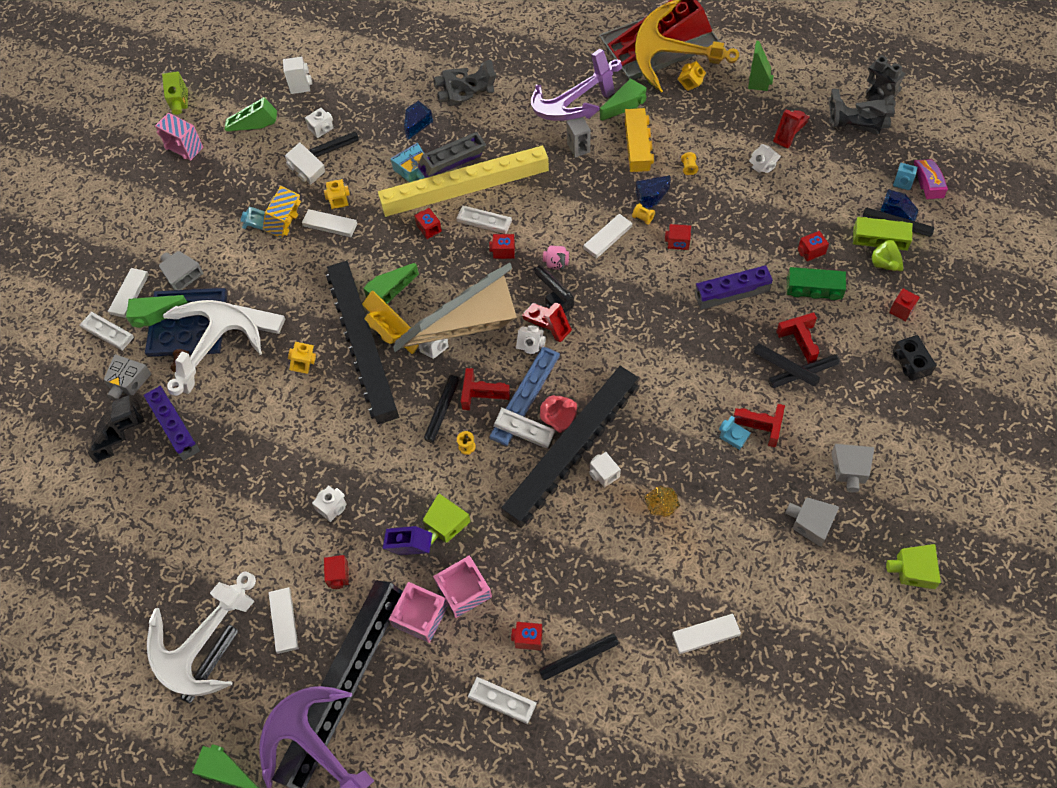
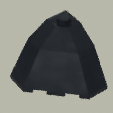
[88,395,145,463]

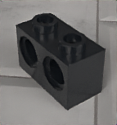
[893,334,937,381]

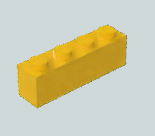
[624,108,654,172]

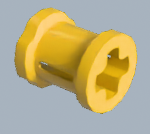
[681,152,699,175]
[632,203,655,225]
[457,431,476,455]

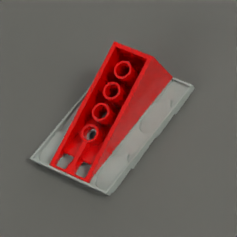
[599,0,720,79]

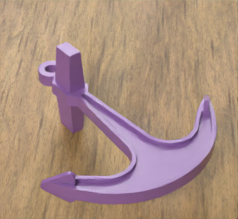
[531,49,622,121]
[259,686,374,788]

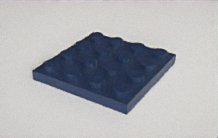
[145,288,227,357]

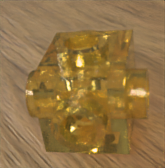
[644,486,680,517]

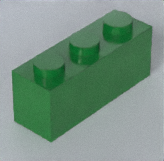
[787,267,846,300]

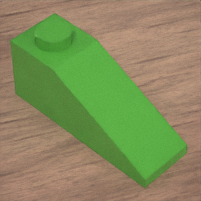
[748,41,774,91]
[600,78,647,121]
[225,97,277,131]
[363,263,419,304]
[126,295,188,328]
[192,744,259,788]

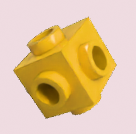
[677,61,706,91]
[324,179,350,209]
[288,342,316,374]

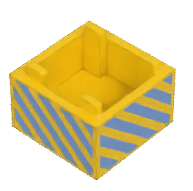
[263,186,301,238]

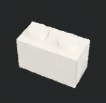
[283,57,312,94]
[285,142,325,185]

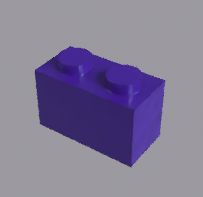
[383,526,433,555]

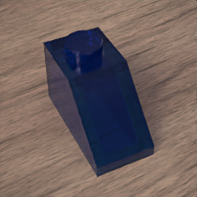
[404,100,433,140]
[635,175,671,208]
[880,189,919,221]

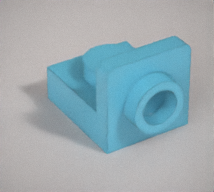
[893,162,918,190]
[241,207,265,230]
[719,416,751,450]

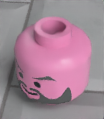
[543,245,569,270]

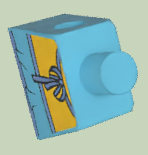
[391,143,425,182]

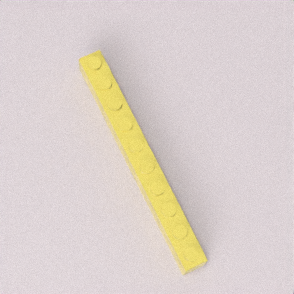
[378,145,549,217]

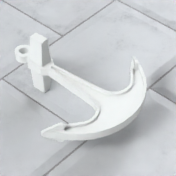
[163,300,262,396]
[147,572,256,696]

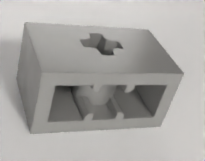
[566,117,591,157]

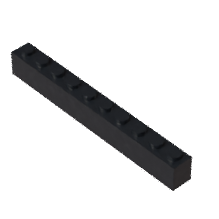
[326,260,400,425]
[501,366,639,528]
[272,580,403,788]

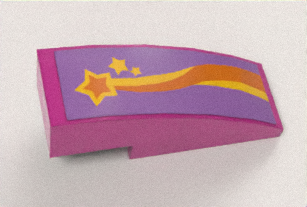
[914,159,948,199]

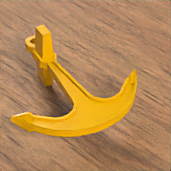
[635,0,739,93]

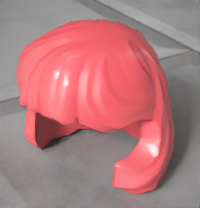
[540,395,577,433]

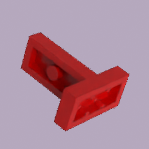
[773,109,810,148]
[522,303,572,342]
[776,312,819,363]
[461,368,510,411]
[733,404,785,447]

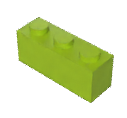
[853,217,913,251]

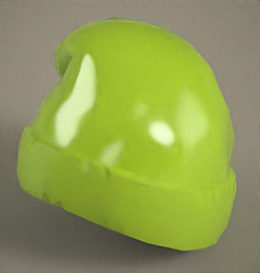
[872,240,903,271]

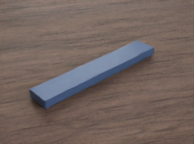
[489,347,560,446]

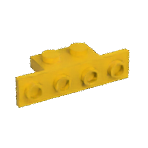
[362,291,419,354]

